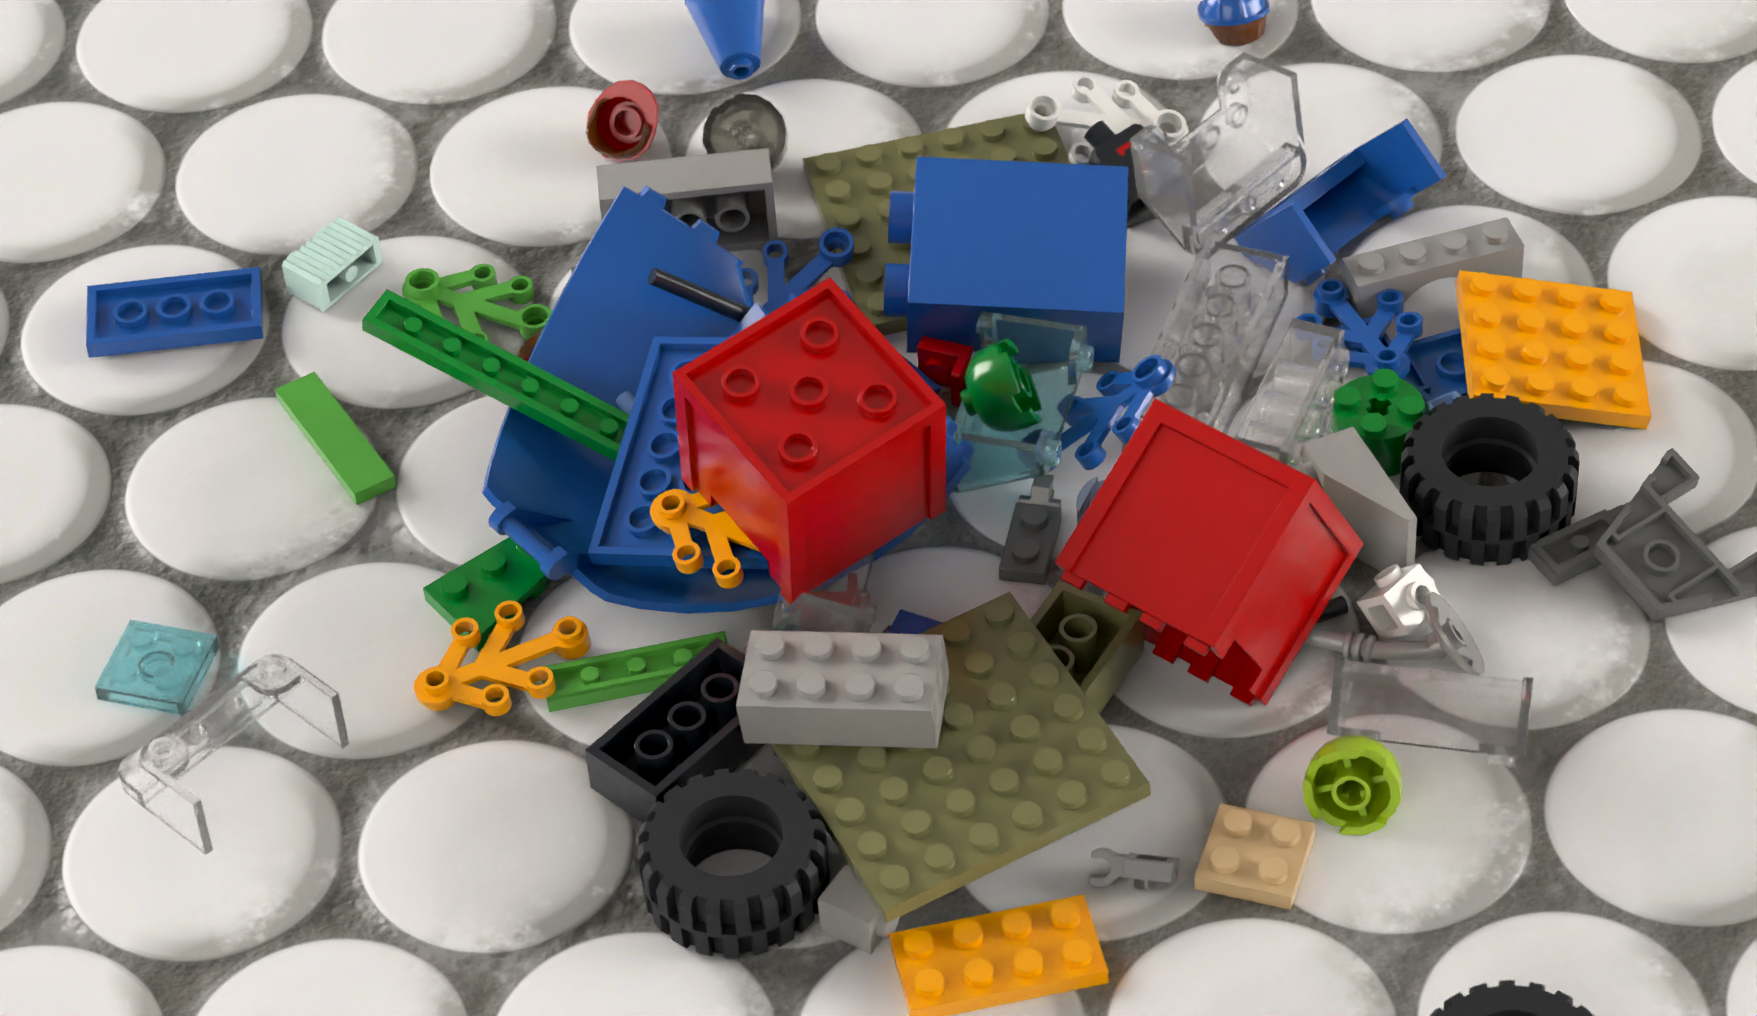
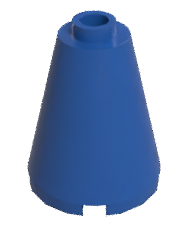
[684,0,765,80]

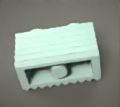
[282,217,383,312]

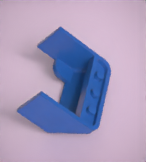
[1233,118,1447,286]

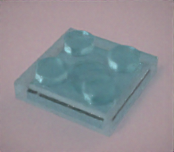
[95,619,220,716]

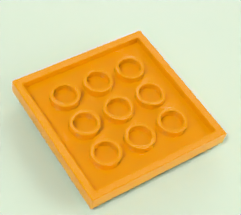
[1455,270,1651,429]

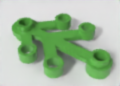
[402,264,552,342]

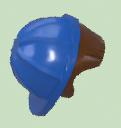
[1197,0,1269,46]

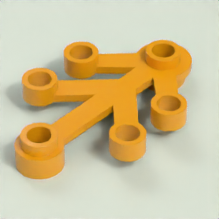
[650,489,760,589]
[414,601,591,716]

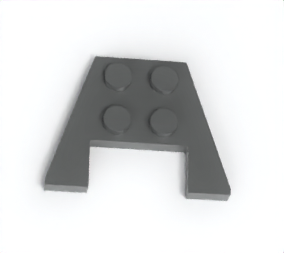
[1592,448,1757,621]

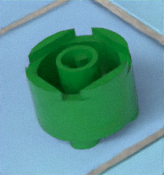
[1332,369,1425,477]

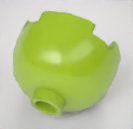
[1302,735,1403,835]

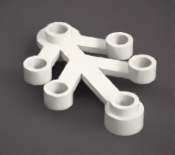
[1025,74,1188,165]

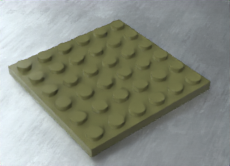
[803,113,1071,336]
[770,592,1151,923]

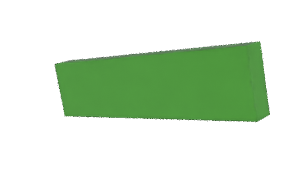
[275,372,397,505]
[542,631,728,712]

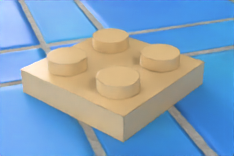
[1194,803,1316,910]

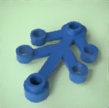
[741,228,855,314]
[1295,279,1423,380]
[1020,355,1176,474]

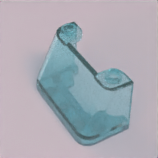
[952,311,1094,493]

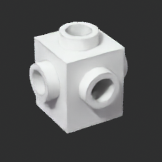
[1357,563,1441,640]

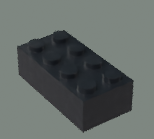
[585,637,764,823]

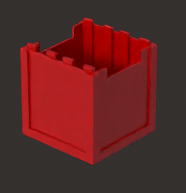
[672,277,946,608]
[1054,399,1364,707]

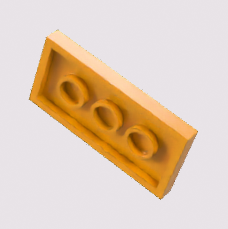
[889,894,1109,1016]

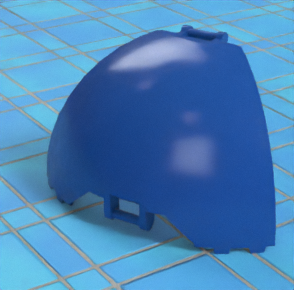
[482,185,975,614]

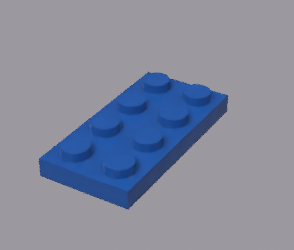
[86,267,264,358]

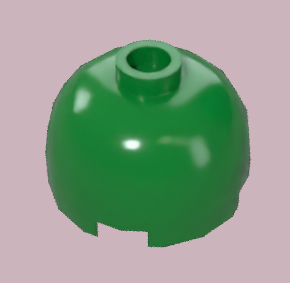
[960,339,1042,432]

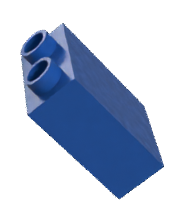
[883,157,1128,363]

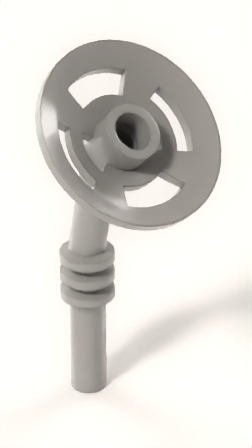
[1304,592,1485,676]

